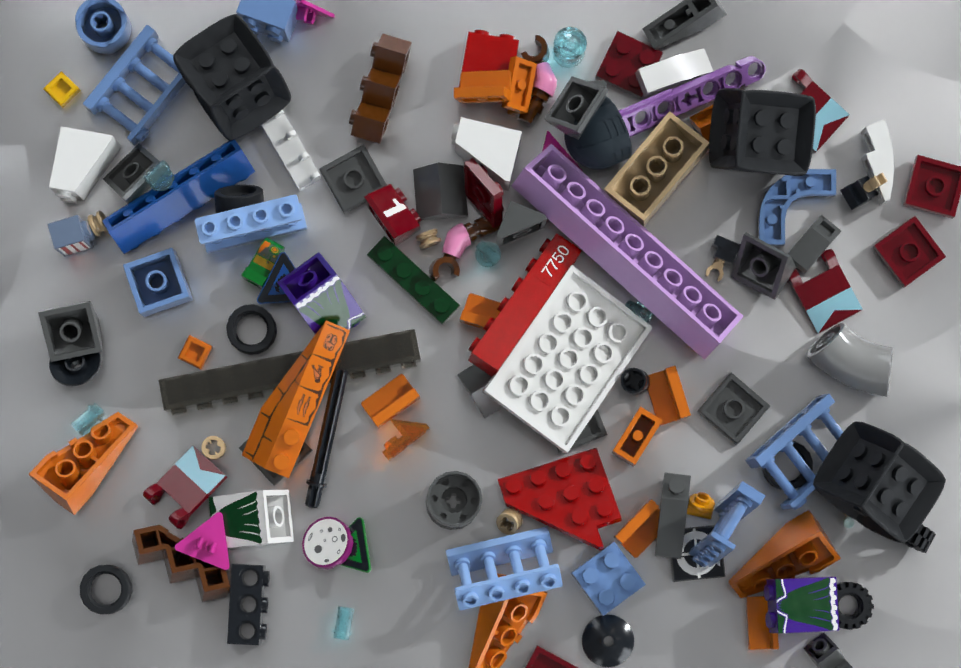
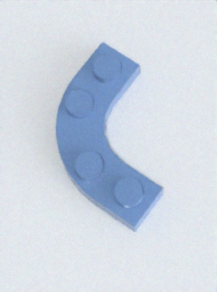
[758,169,836,246]

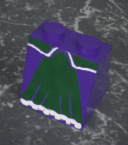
[277,252,366,334]
[764,577,839,634]

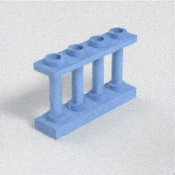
[195,194,307,253]
[446,526,563,610]

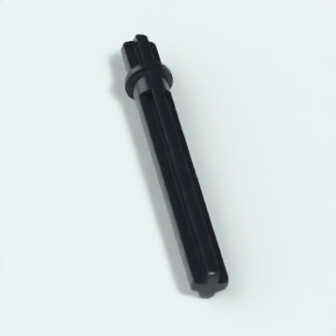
[305,368,348,508]

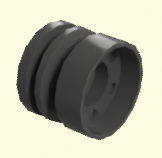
[425,471,482,530]

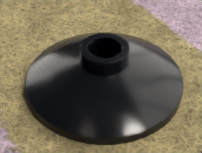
[49,352,101,386]
[582,614,634,667]

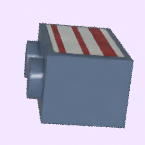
[47,215,96,257]

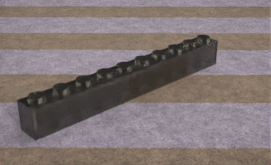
[158,329,421,416]

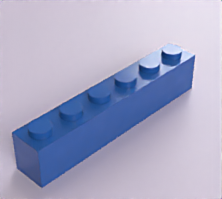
[102,140,255,254]

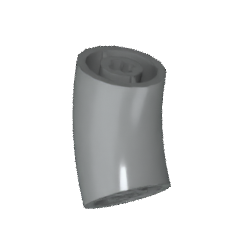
[807,323,893,397]

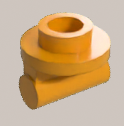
[687,492,715,520]

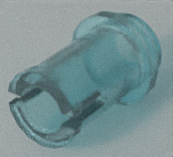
[71,403,105,435]
[332,606,355,640]

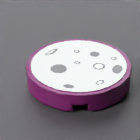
[302,517,354,570]

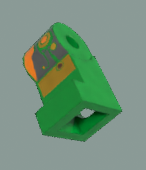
[241,237,285,289]

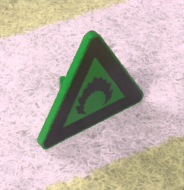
[338,517,371,573]

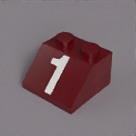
[364,184,422,247]

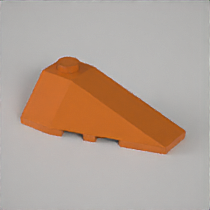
[29,412,138,515]
[728,510,841,598]
[469,573,547,668]

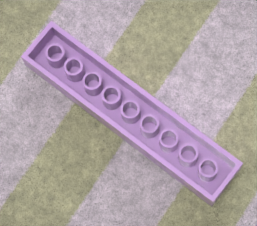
[511,144,743,360]

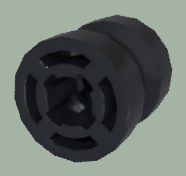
[620,368,650,395]

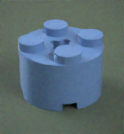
[75,0,132,55]

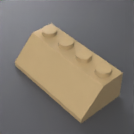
[604,111,710,226]

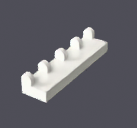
[261,110,322,191]

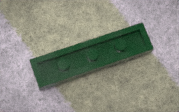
[367,236,460,325]

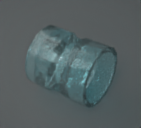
[552,27,587,68]

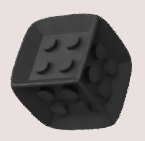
[173,14,291,141]
[709,88,816,176]
[813,421,946,543]

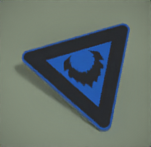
[257,252,296,304]

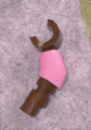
[518,35,557,123]
[429,217,500,281]

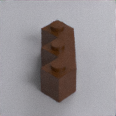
[349,34,412,144]
[132,525,230,602]

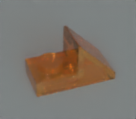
[382,419,430,461]

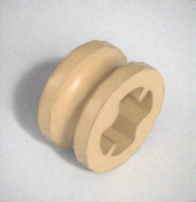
[88,211,108,237]
[416,229,441,250]
[201,436,226,460]
[496,508,523,535]

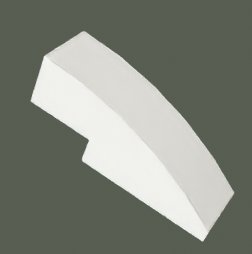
[635,48,713,97]
[861,119,894,205]

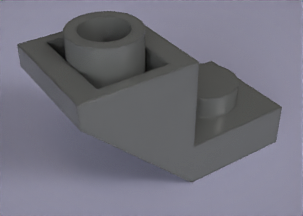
[788,215,841,274]
[804,633,853,668]

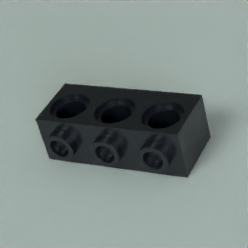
[227,564,270,645]

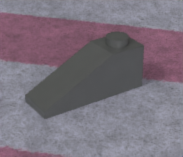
[642,0,727,50]
[655,473,691,559]

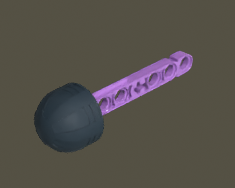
[564,56,766,169]

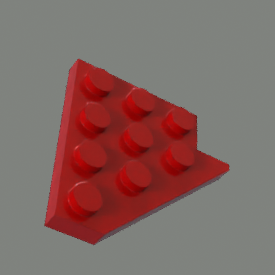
[498,448,622,550]

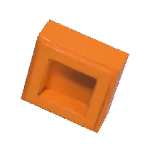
[178,335,213,370]

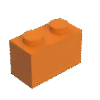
[612,406,663,467]

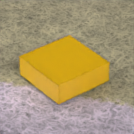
[43,71,81,108]

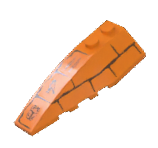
[242,320,350,478]

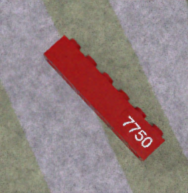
[468,233,582,377]

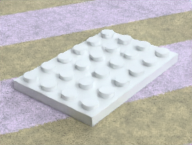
[482,265,653,453]

